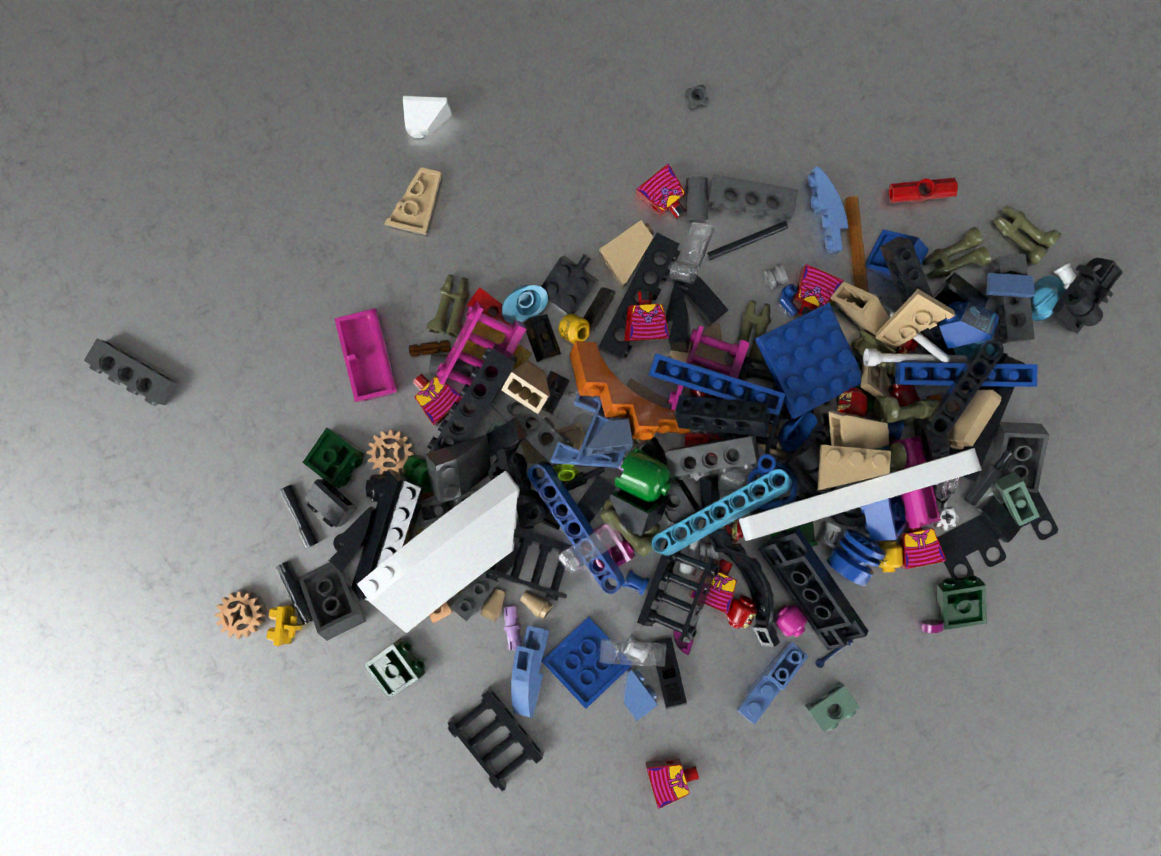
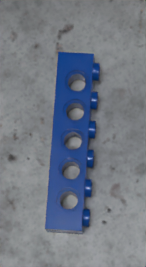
[648,354,785,415]
[895,362,1038,387]

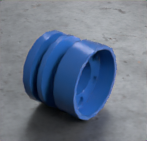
[827,529,887,586]

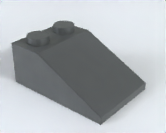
[993,422,1049,493]
[425,435,491,503]
[298,562,366,641]

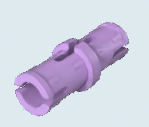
[503,605,522,650]

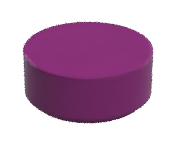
[921,619,944,633]

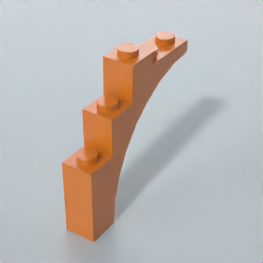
[569,341,691,440]

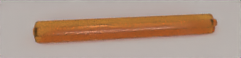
[845,196,869,293]

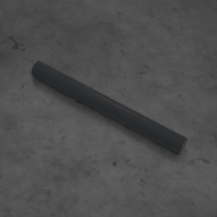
[707,221,788,260]

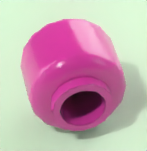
[774,604,807,637]

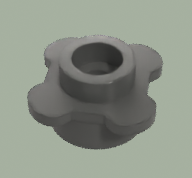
[685,85,709,108]

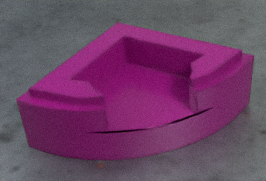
[673,630,694,655]

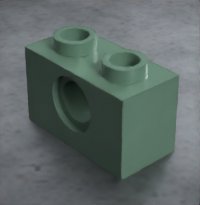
[995,472,1040,526]
[805,682,860,732]

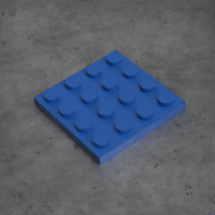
[755,303,862,419]

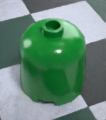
[615,448,671,502]

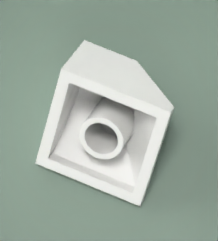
[403,96,452,138]

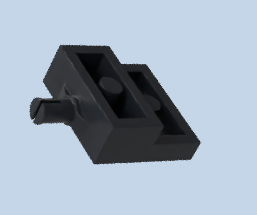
[541,254,598,314]

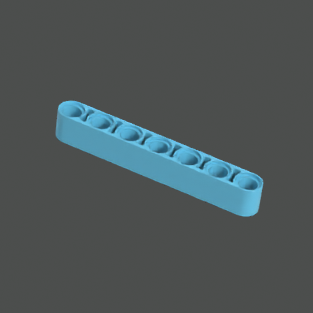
[652,469,792,556]

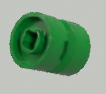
[402,455,431,492]

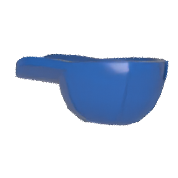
[778,411,817,453]

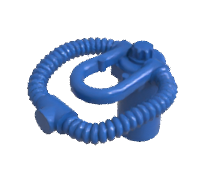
[747,454,798,510]

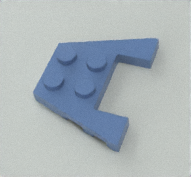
[550,392,626,468]

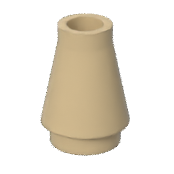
[480,588,506,622]
[520,590,553,619]

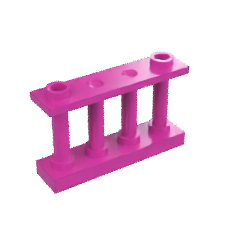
[436,301,526,392]
[668,326,750,410]

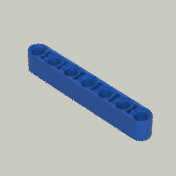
[528,461,625,594]

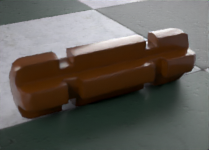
[409,340,451,357]

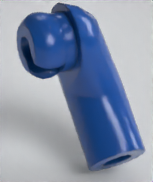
[780,284,800,317]

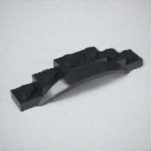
[707,529,780,647]

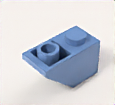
[623,667,658,721]

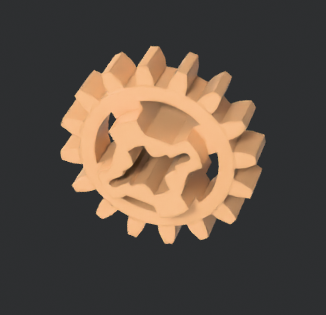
[367,430,415,475]
[215,591,264,639]

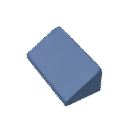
[986,273,1035,298]

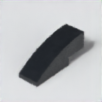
[669,264,729,325]
[666,282,690,353]
[572,475,616,532]
[328,506,375,572]
[650,638,687,710]

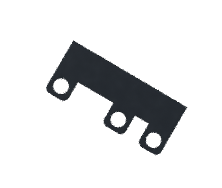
[937,491,1058,581]

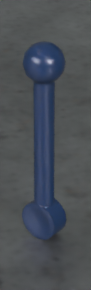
[815,640,853,668]

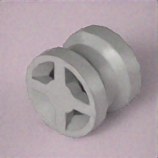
[763,263,788,290]
[699,541,718,562]

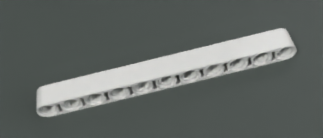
[739,448,982,541]

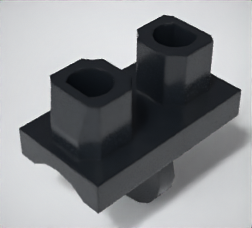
[542,371,570,415]

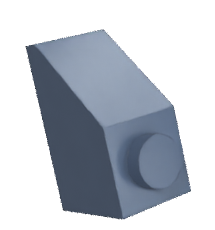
[586,417,633,456]

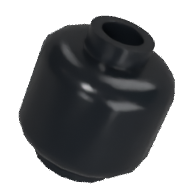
[366,474,386,502]

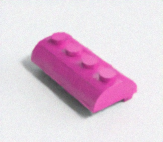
[334,308,397,402]
[890,436,941,528]

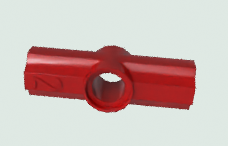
[888,178,958,203]

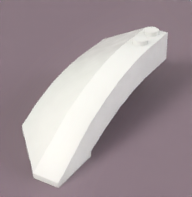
[357,471,519,633]

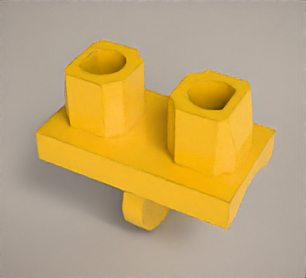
[266,605,302,646]

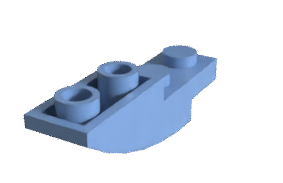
[808,167,848,255]
[511,625,549,718]
[736,642,809,725]

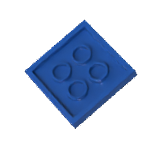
[542,616,633,709]

